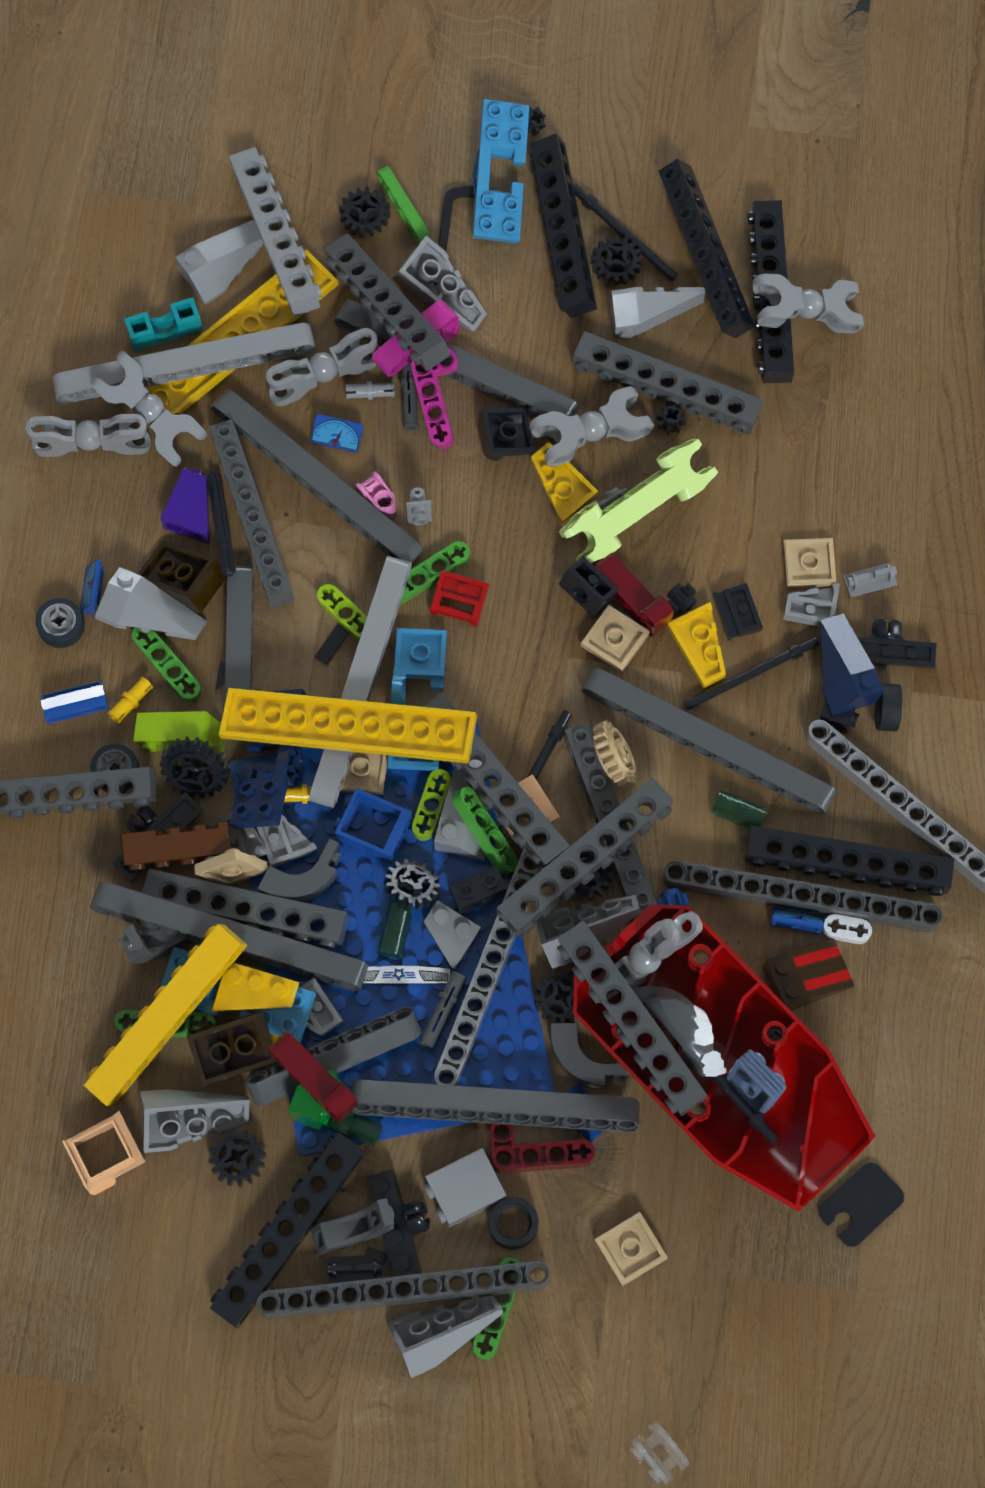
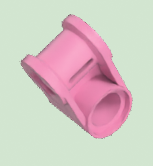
[355,471,397,519]

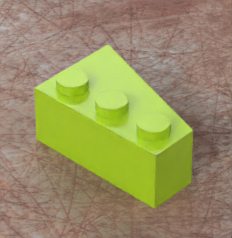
[133,711,225,753]

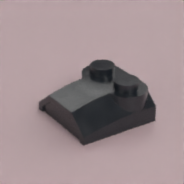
[478,408,536,461]

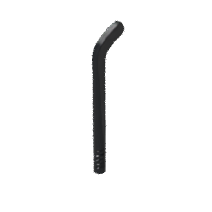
[434,186,475,285]

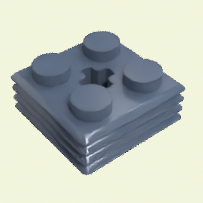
[725,1050,786,1115]

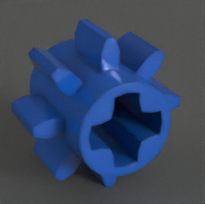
[657,888,689,905]

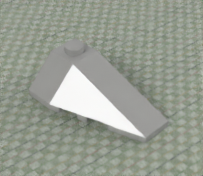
[175,220,264,305]
[392,236,487,333]
[95,567,207,640]
[434,759,490,861]
[537,895,641,969]
[387,1294,503,1378]

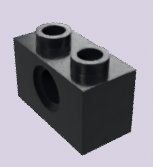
[558,556,618,618]
[449,865,507,915]

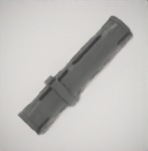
[400,361,419,431]
[418,971,467,1049]

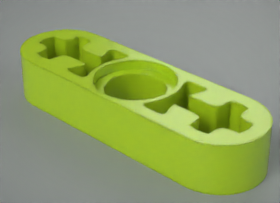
[317,584,367,641]
[412,769,451,841]

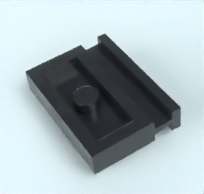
[712,583,763,640]

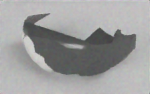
[619,986,727,1077]

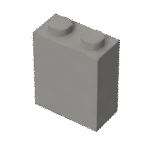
[423,1148,506,1228]

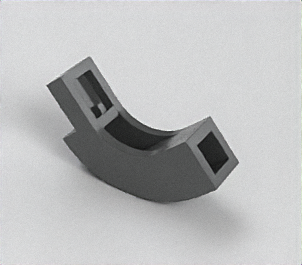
[258,839,342,902]
[119,924,192,964]
[550,1023,631,1090]
[311,1198,394,1255]

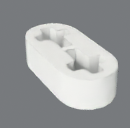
[822,914,872,944]

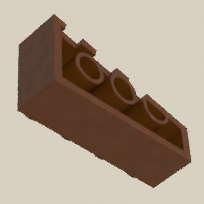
[120,822,230,871]

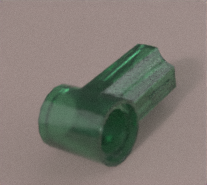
[326,1111,383,1147]

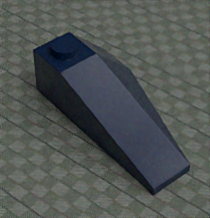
[820,613,884,716]

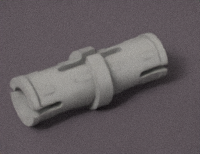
[346,381,395,400]

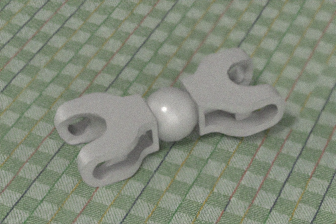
[752,274,864,334]
[266,328,378,406]
[90,351,208,467]
[529,386,655,467]
[25,414,152,457]
[589,911,703,1003]

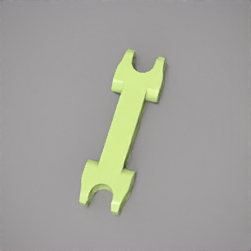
[559,438,718,563]

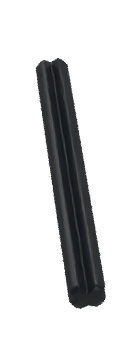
[207,471,236,577]

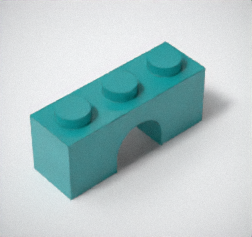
[124,297,203,352]

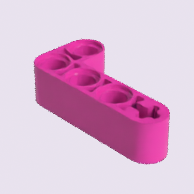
[372,300,460,377]
[411,348,459,450]

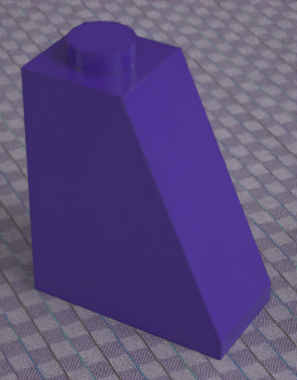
[161,468,210,544]

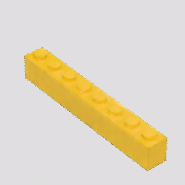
[84,924,248,1106]

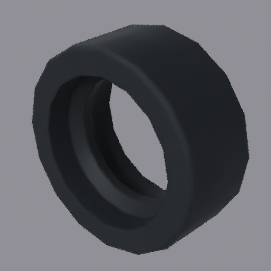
[875,683,903,732]
[488,1197,539,1250]

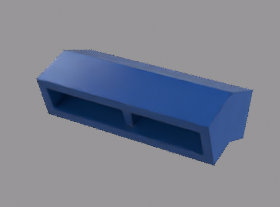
[40,680,109,724]

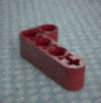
[593,552,674,637]
[267,1031,358,1123]
[490,1124,595,1173]

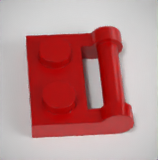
[430,570,490,627]

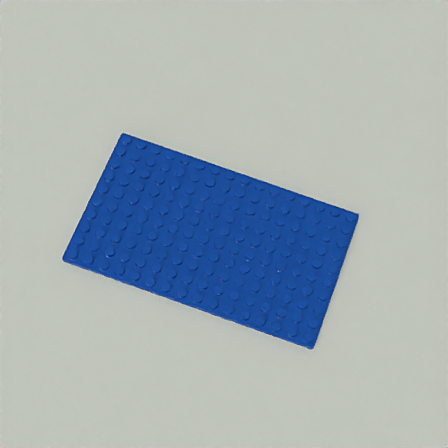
[230,721,555,1156]

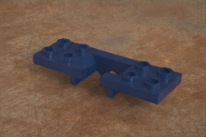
[230,689,307,829]

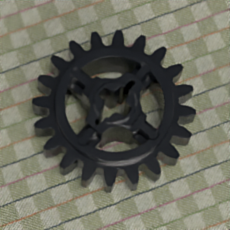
[159,736,231,798]

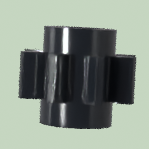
[528,105,546,136]
[656,403,687,435]
[667,583,697,613]

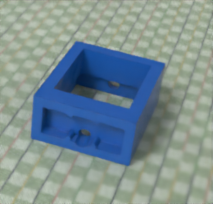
[333,788,413,864]

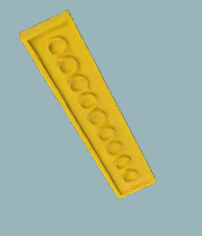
[145,249,338,415]
[219,688,477,764]

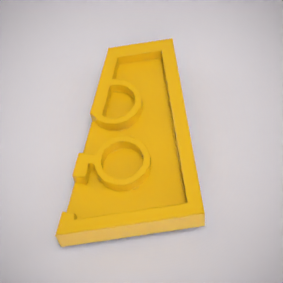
[531,442,598,525]
[667,602,726,688]
[212,963,300,1012]

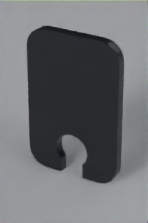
[819,1162,904,1247]

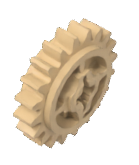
[592,720,637,789]

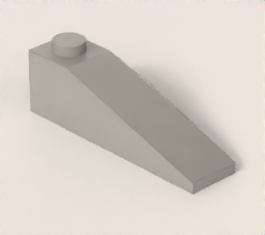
[609,287,705,339]
[139,1089,250,1153]

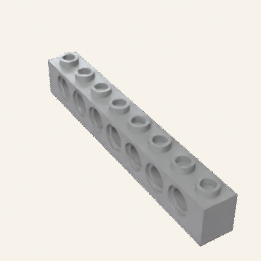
[229,147,322,317]

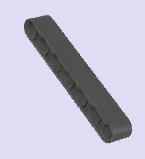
[225,566,254,702]
[245,1007,421,1106]

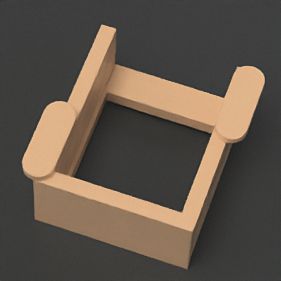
[62,1111,146,1195]

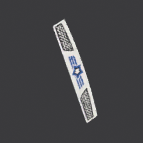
[363,966,450,983]

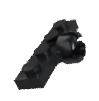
[857,618,937,669]
[112,792,203,882]
[366,1169,430,1277]

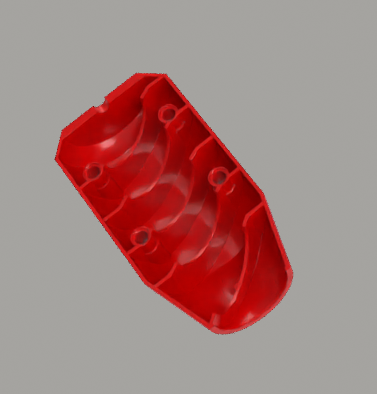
[573,905,876,1212]

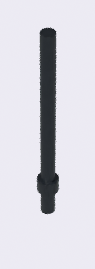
[573,183,678,281]
[683,636,819,710]
[499,710,572,837]
[664,1026,779,1145]

